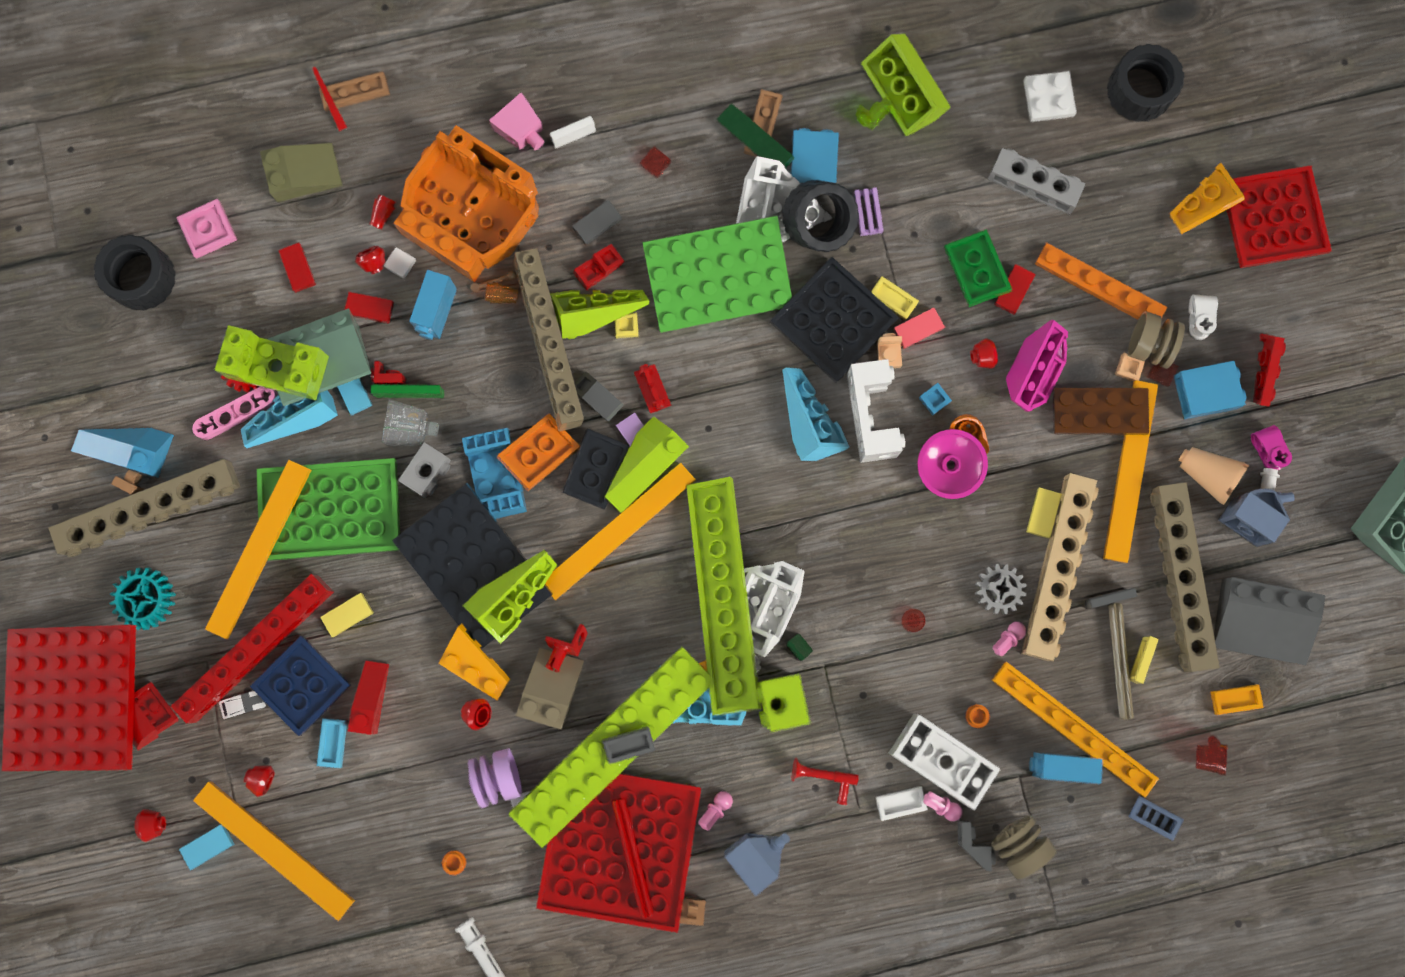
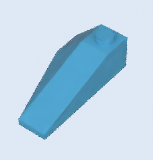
[71,428,174,478]

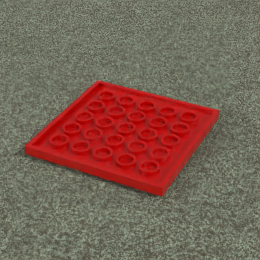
[2,625,136,771]
[536,773,701,933]

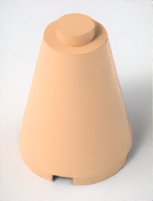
[1178,447,1249,505]

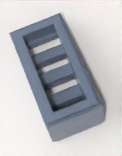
[1128,796,1184,841]

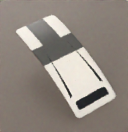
[219,691,266,719]

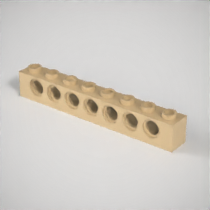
[1021,473,1099,661]

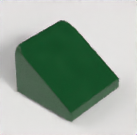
[786,634,813,661]

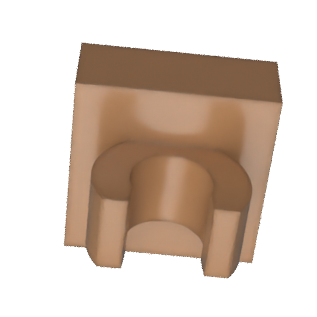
[111,470,145,495]
[680,898,706,926]

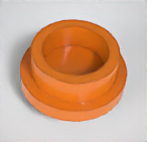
[965,704,989,728]
[442,850,466,875]

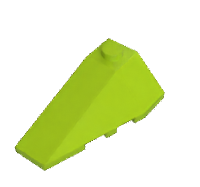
[463,550,557,644]

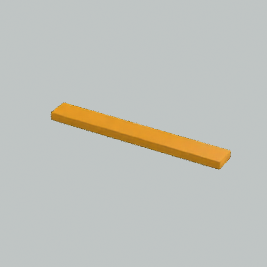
[1103,380,1158,564]
[205,460,311,639]
[545,463,696,600]
[991,662,1159,798]
[193,781,355,921]

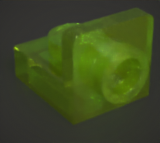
[856,97,892,130]

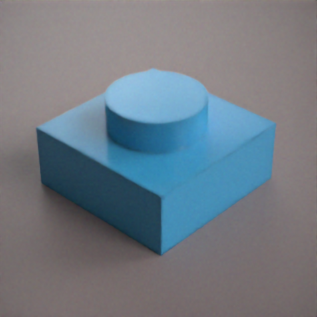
[919,383,952,416]

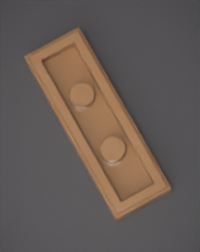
[319,71,390,111]
[744,89,782,157]

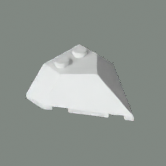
[736,156,832,242]
[744,561,804,657]

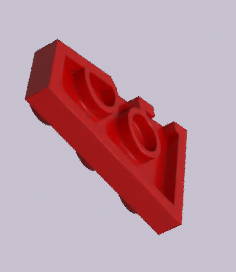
[1253,333,1286,407]

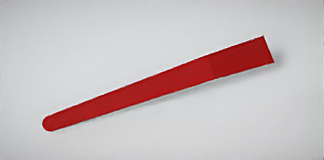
[312,67,348,131]

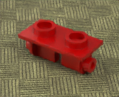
[634,364,671,414]

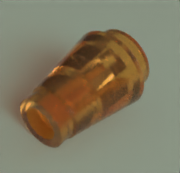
[485,281,518,304]

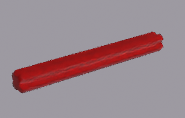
[612,798,653,918]

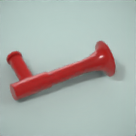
[791,757,859,805]

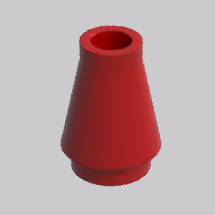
[369,194,396,230]

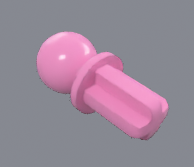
[993,622,1026,656]
[698,791,733,831]
[923,792,962,822]

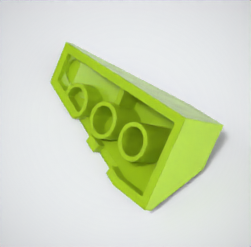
[550,290,649,339]
[605,416,689,513]

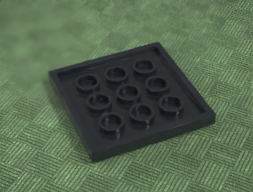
[770,257,899,383]

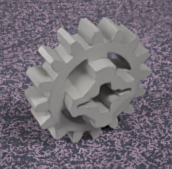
[975,564,1027,615]

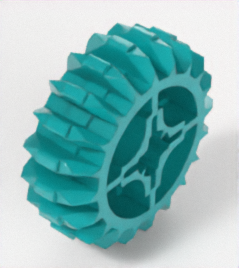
[109,568,176,630]

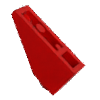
[347,661,389,735]

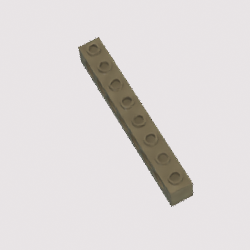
[513,248,584,431]
[48,459,240,557]
[1150,482,1220,672]

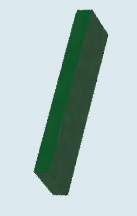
[716,103,795,168]

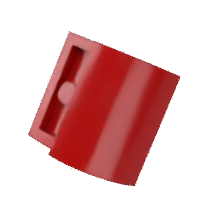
[133,682,179,751]

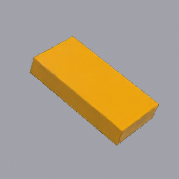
[1210,684,1264,715]

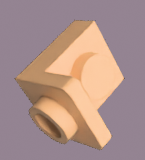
[877,333,902,368]

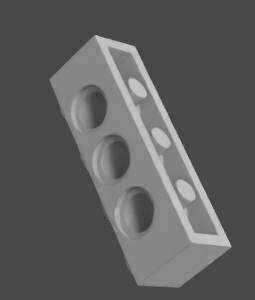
[988,148,1086,215]

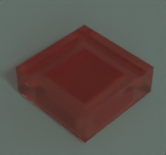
[640,146,671,179]
[1147,362,1179,387]

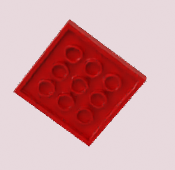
[1227,165,1332,268]

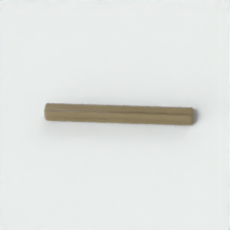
[1108,603,1134,720]

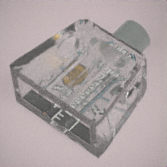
[382,399,439,446]

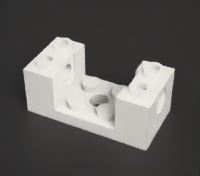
[847,359,905,463]
[888,714,1000,810]

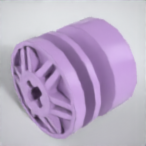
[468,748,522,808]

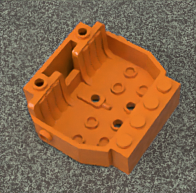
[394,125,539,282]

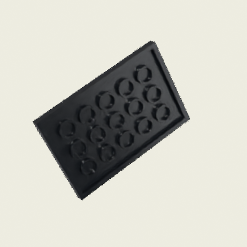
[392,483,553,649]

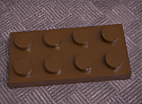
[1053,388,1149,435]

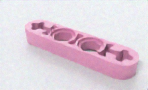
[193,387,278,440]

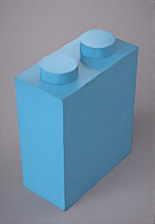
[791,128,839,184]
[409,270,457,340]
[1174,361,1246,420]
[1029,752,1103,784]

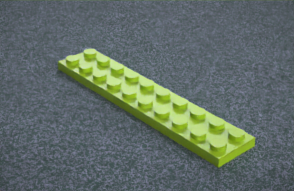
[687,477,761,716]
[509,646,716,848]

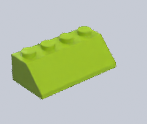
[861,34,951,136]

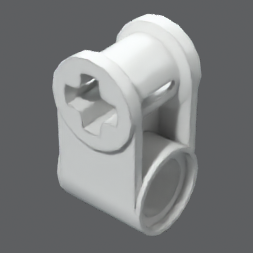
[1189,295,1218,340]

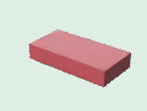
[893,308,945,349]

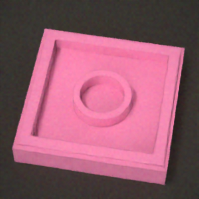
[176,199,237,259]

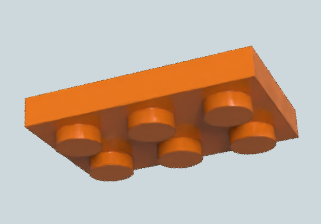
[497,413,579,491]

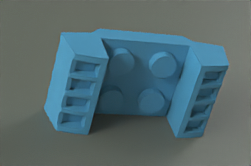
[462,428,527,519]

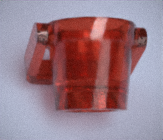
[1196,735,1227,776]

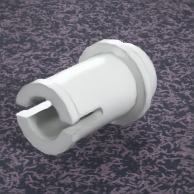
[1260,468,1280,491]

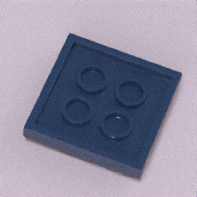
[250,636,351,736]

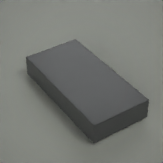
[573,200,622,245]
[1084,588,1137,609]
[602,726,656,764]

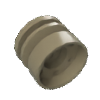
[1127,311,1185,369]
[991,815,1057,880]

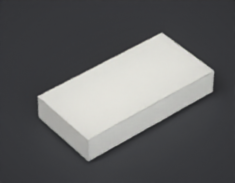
[550,116,596,149]
[875,786,928,821]

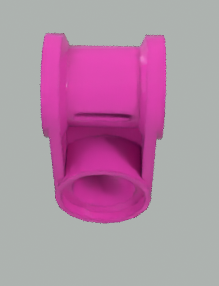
[1251,425,1292,471]

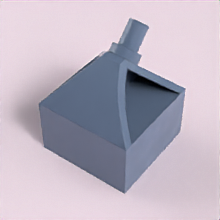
[1218,489,1294,547]
[724,833,790,896]

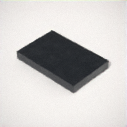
[561,428,630,510]

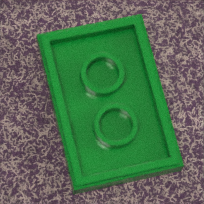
[944,229,1012,307]

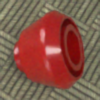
[355,246,385,274]
[970,338,998,369]
[461,698,492,730]
[244,765,275,797]
[135,809,166,842]

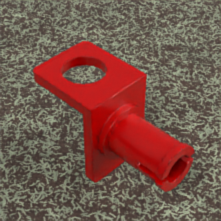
[545,624,588,672]

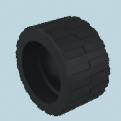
[1107,44,1185,122]
[782,180,859,252]
[94,234,176,311]

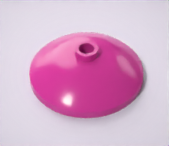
[917,429,988,499]

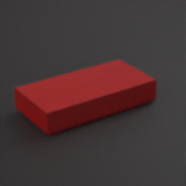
[278,242,316,293]
[994,264,1036,315]
[345,292,394,324]

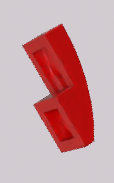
[573,244,624,290]

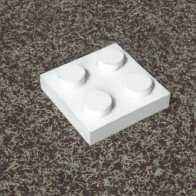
[1024,71,1076,122]

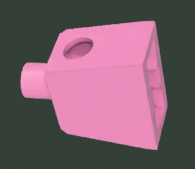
[489,93,544,150]

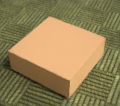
[1115,353,1145,381]

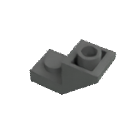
[575,372,623,422]
[957,820,996,871]

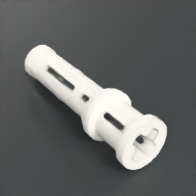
[454,917,505,977]

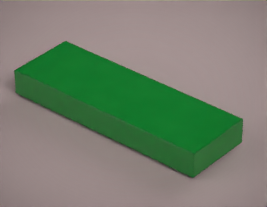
[371,384,444,398]

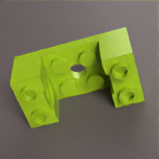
[215,325,329,400]
[756,674,810,732]

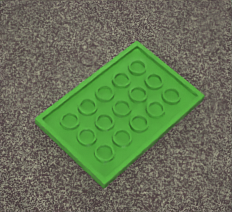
[642,215,792,333]
[257,458,400,561]

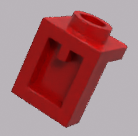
[371,361,406,385]

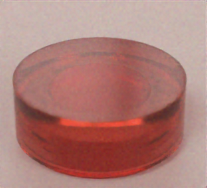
[901,609,925,633]

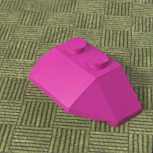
[1006,320,1068,412]

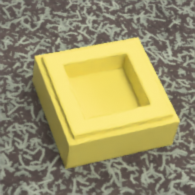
[615,313,639,338]

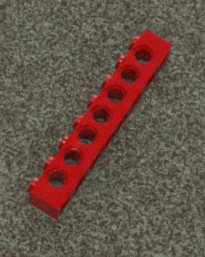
[171,574,334,724]

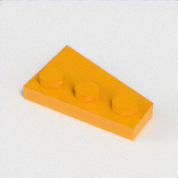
[1170,163,1244,234]
[438,624,510,700]

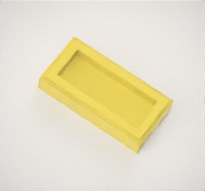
[871,276,919,321]
[1026,487,1062,539]
[320,593,374,637]
[1130,636,1159,684]

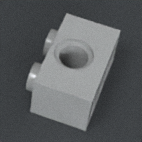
[398,442,451,498]

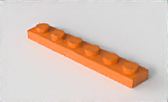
[1035,243,1167,320]

